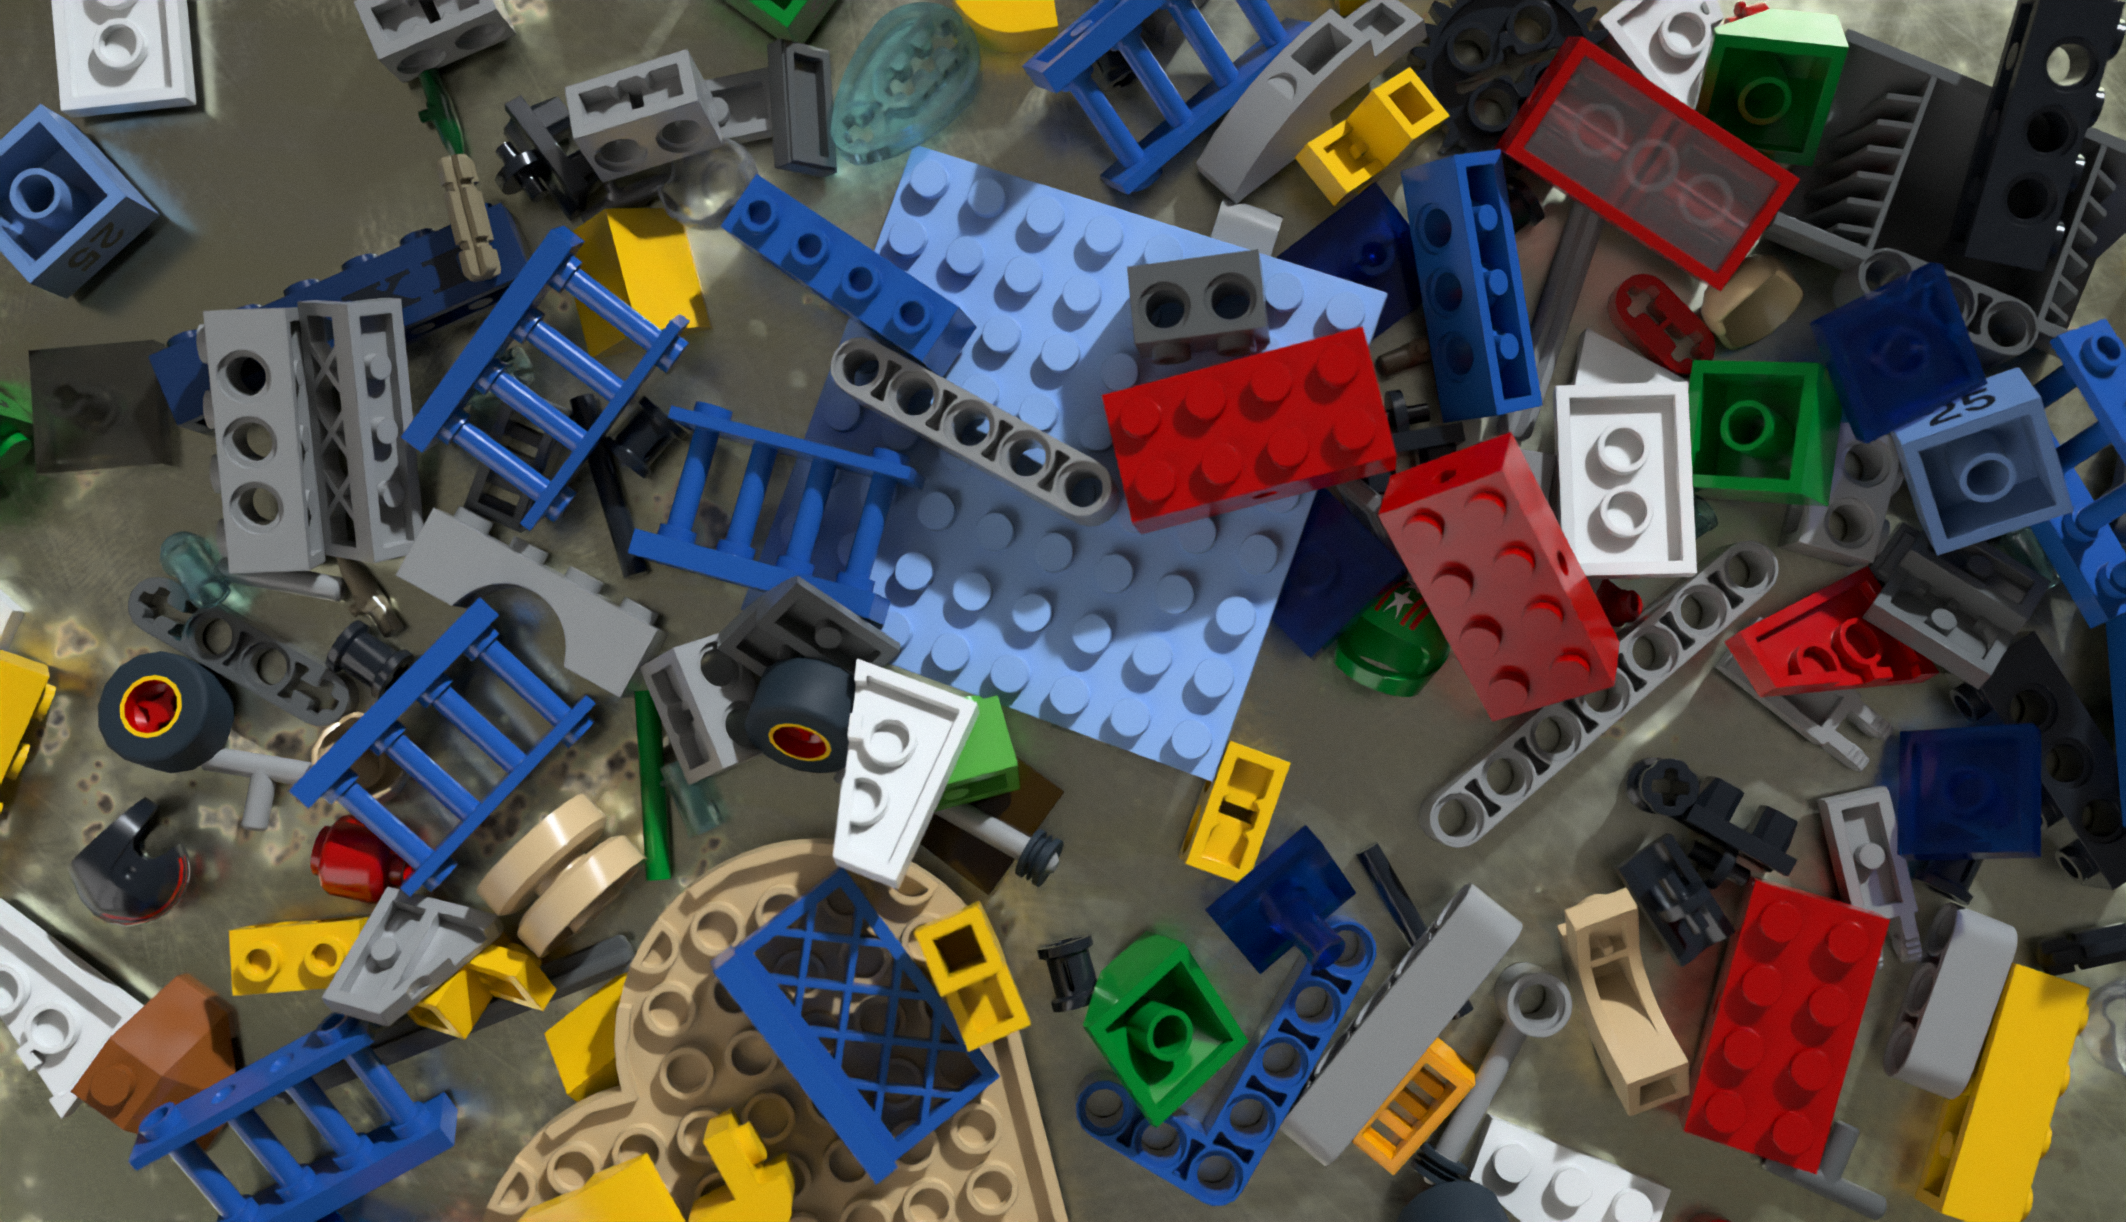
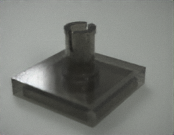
[29,340,173,478]

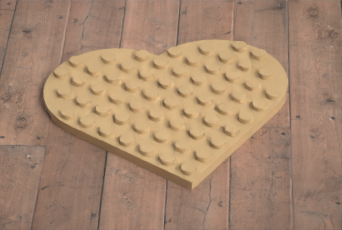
[482,838,1068,1222]

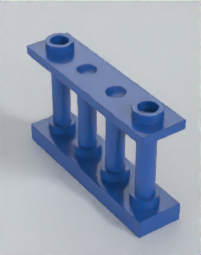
[1022,0,1313,195]
[401,226,690,531]
[2029,318,2126,629]
[628,401,926,625]
[289,597,596,897]
[128,1012,458,1222]

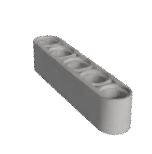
[831,337,1120,526]
[1279,883,1523,1167]

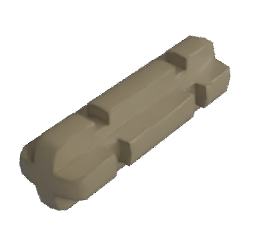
[436,154,501,282]

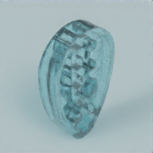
[831,2,983,166]

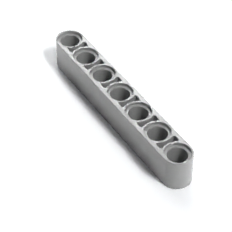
[1418,540,1779,848]

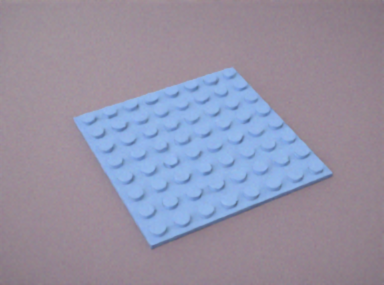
[741,144,1388,782]

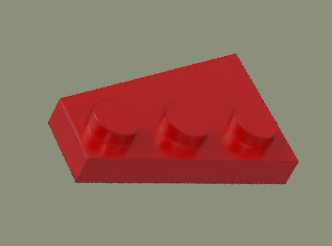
[1724,565,1939,697]

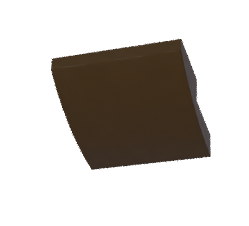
[920,755,1064,895]

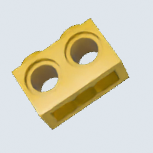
[1178,740,1291,886]
[229,914,371,996]

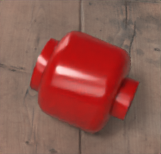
[310,814,414,904]

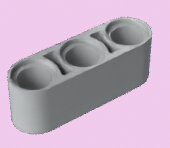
[1883,902,2018,1099]

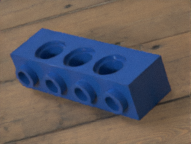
[1400,149,1543,423]
[720,174,977,378]

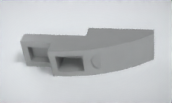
[1196,0,1427,204]

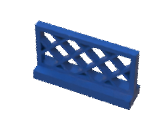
[710,867,1000,1185]

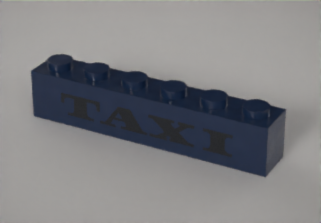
[148,203,533,434]

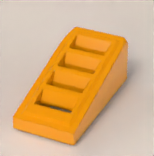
[1351,1037,1476,1176]

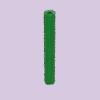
[634,690,672,881]

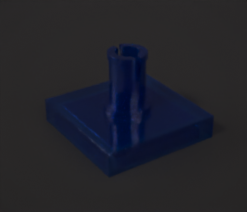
[1276,182,1423,343]
[1809,262,1988,444]
[1272,488,1407,661]
[1897,723,2041,861]
[1205,824,1356,974]

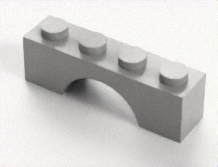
[396,506,670,698]

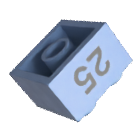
[0,104,160,299]
[1884,367,2074,556]

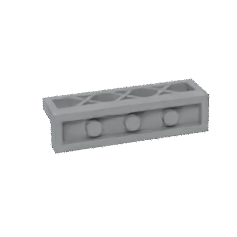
[297,298,423,563]

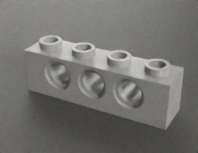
[196,307,326,574]

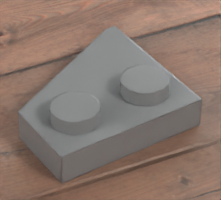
[322,887,504,1027]

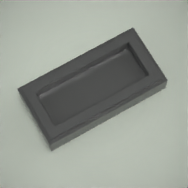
[767,39,837,177]

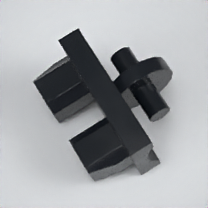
[495,95,605,221]
[1361,389,1466,495]
[1667,776,1798,890]
[1613,833,1736,967]

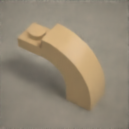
[1557,888,1689,1117]

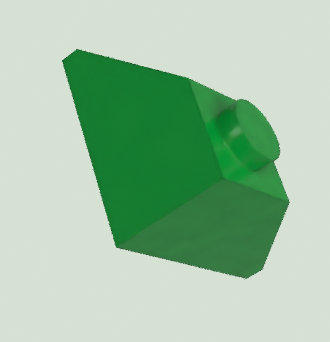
[1693,8,1849,166]
[1082,931,1249,1128]

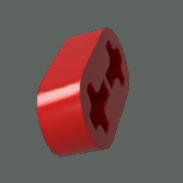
[1607,273,1716,378]

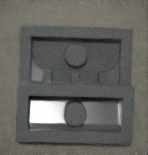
[1862,529,2051,690]
[717,575,900,678]

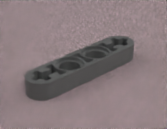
[128,577,359,726]

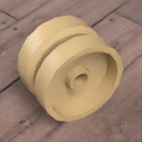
[476,793,647,958]

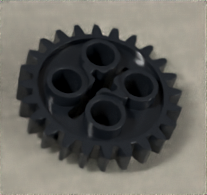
[1407,0,1614,175]

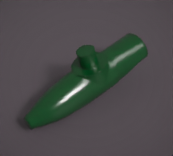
[418,68,464,156]

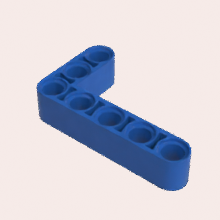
[1075,915,1377,1206]

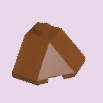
[70,974,236,1153]

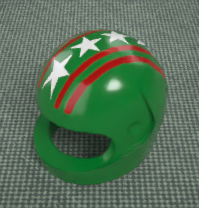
[1333,580,1451,697]

